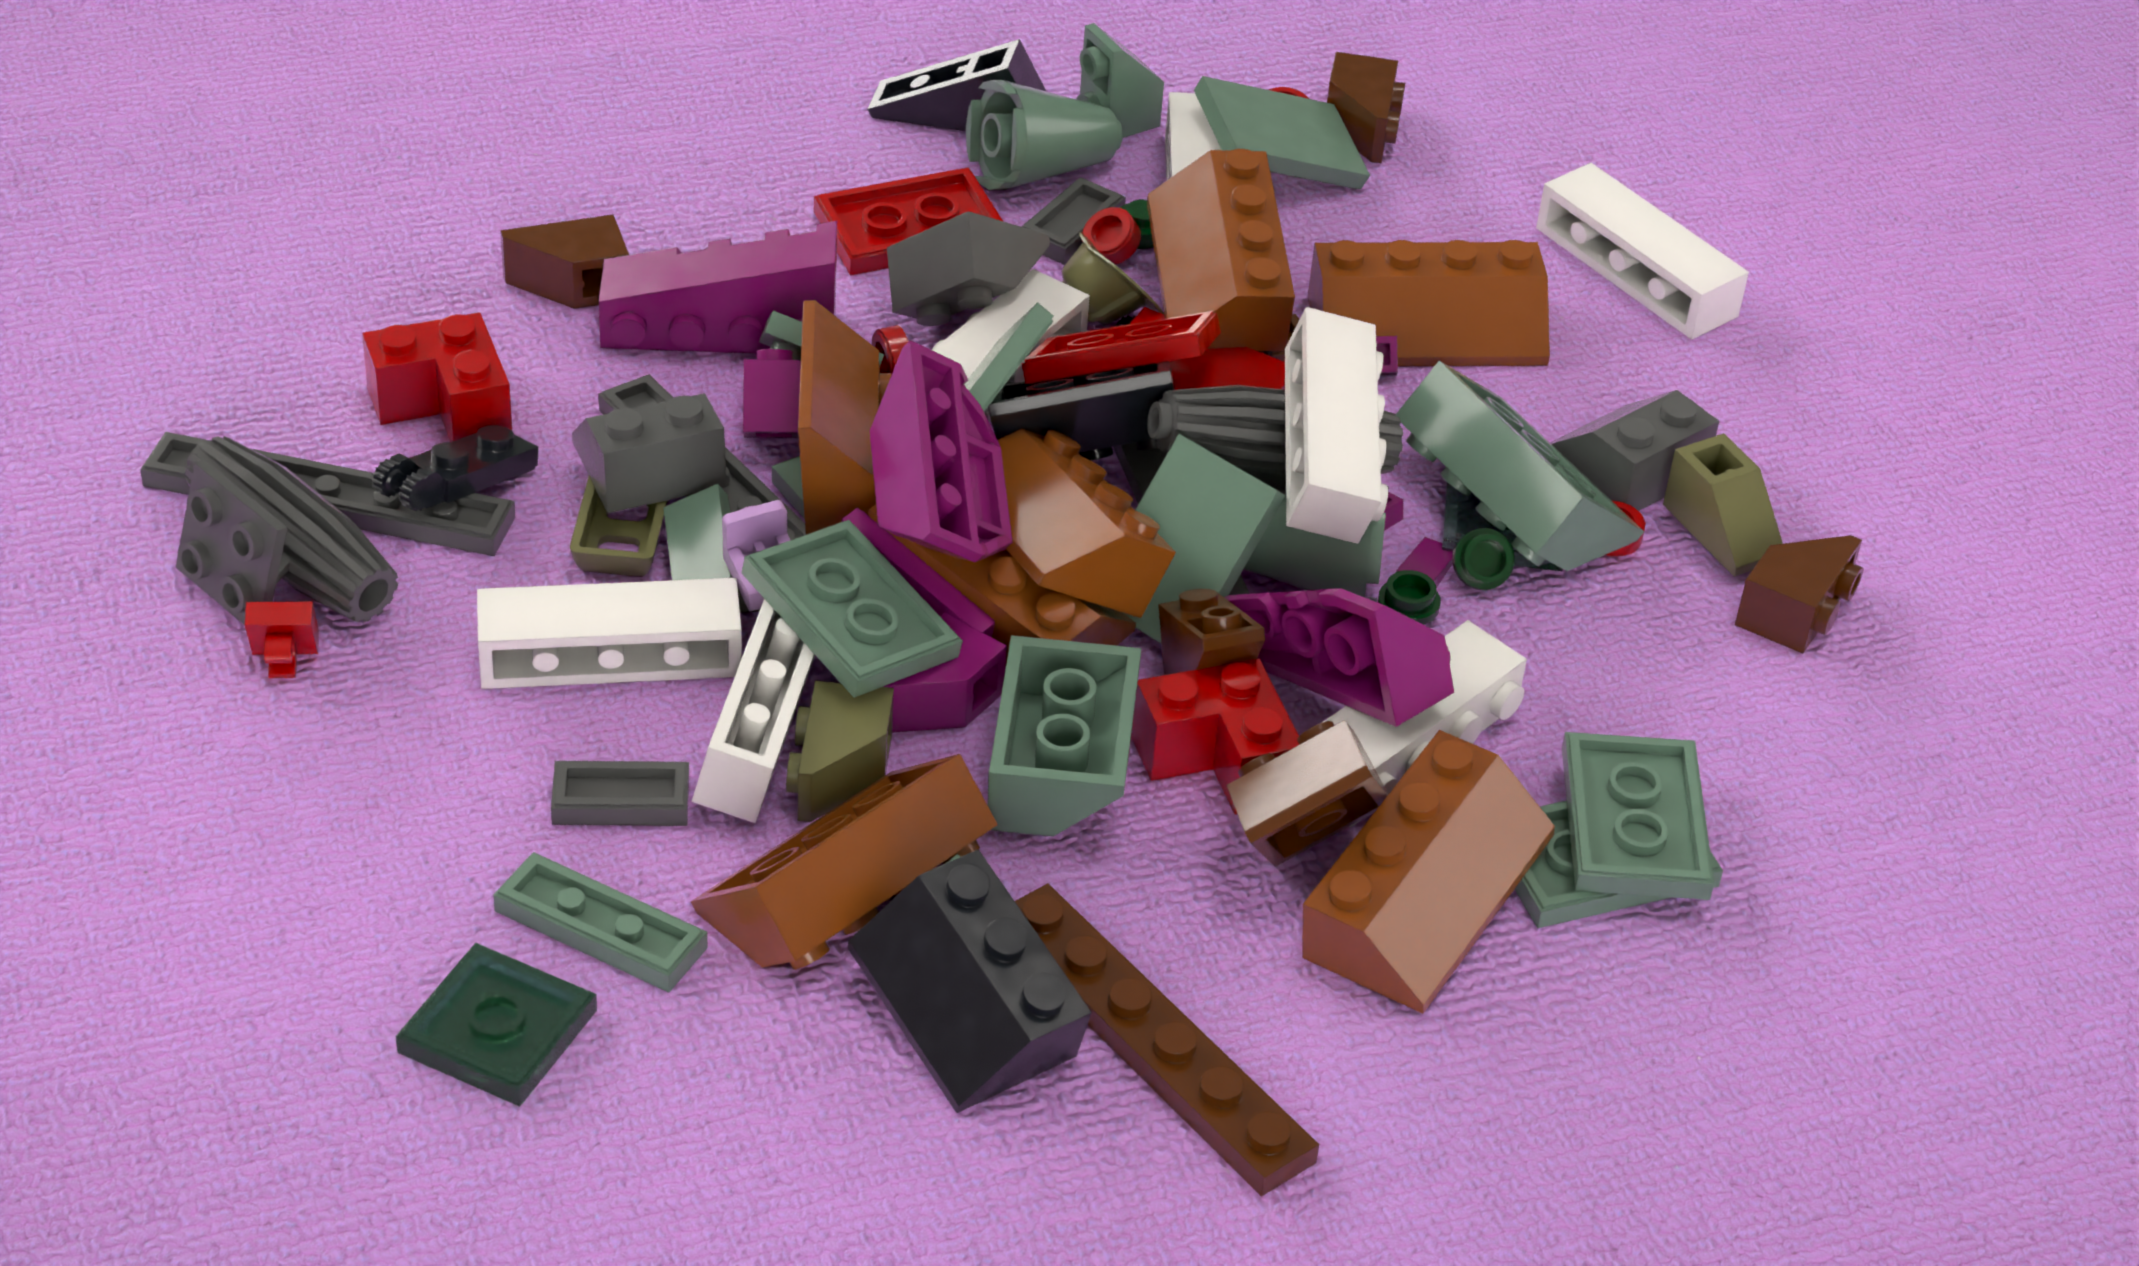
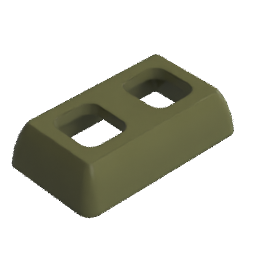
[570,476,668,577]

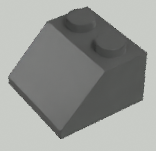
[887,211,1050,326]
[1550,390,1719,511]
[572,393,727,513]

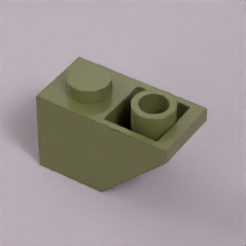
[1663,433,1783,577]
[786,681,894,822]

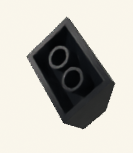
[988,361,1175,461]
[847,849,1092,1113]

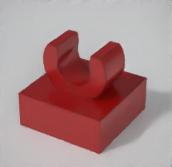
[245,601,319,678]

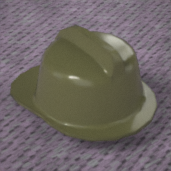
[1061,232,1164,325]

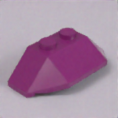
[870,340,1013,562]

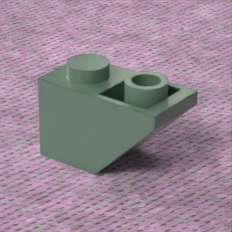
[1077,23,1164,138]

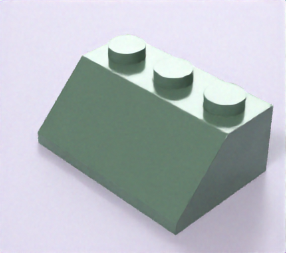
[987,635,1142,837]

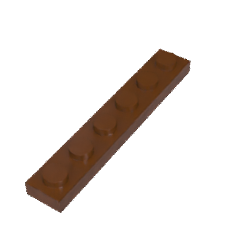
[1015,883,1319,1197]

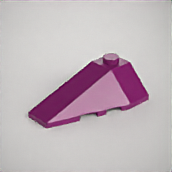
[1224,588,1455,727]

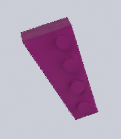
[599,221,837,354]

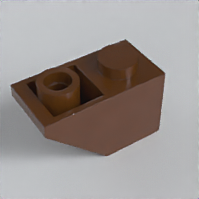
[1327,52,1406,163]
[500,214,629,309]
[1735,535,1864,654]
[1158,589,1265,675]

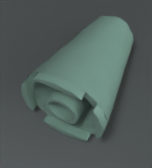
[966,80,1123,190]
[1244,486,1389,602]

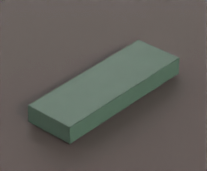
[493,852,708,992]

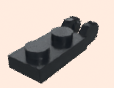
[371,425,539,511]

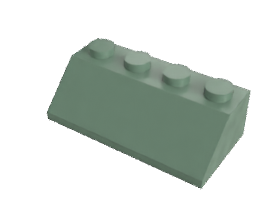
[1396,361,1644,571]

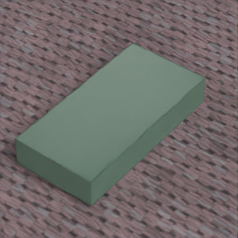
[663,484,739,591]

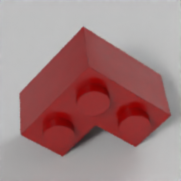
[362,312,512,442]
[1131,658,1299,815]

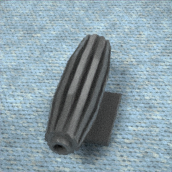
[1147,385,1403,497]
[176,436,398,625]

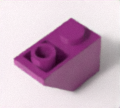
[743,349,801,438]
[883,612,1007,733]

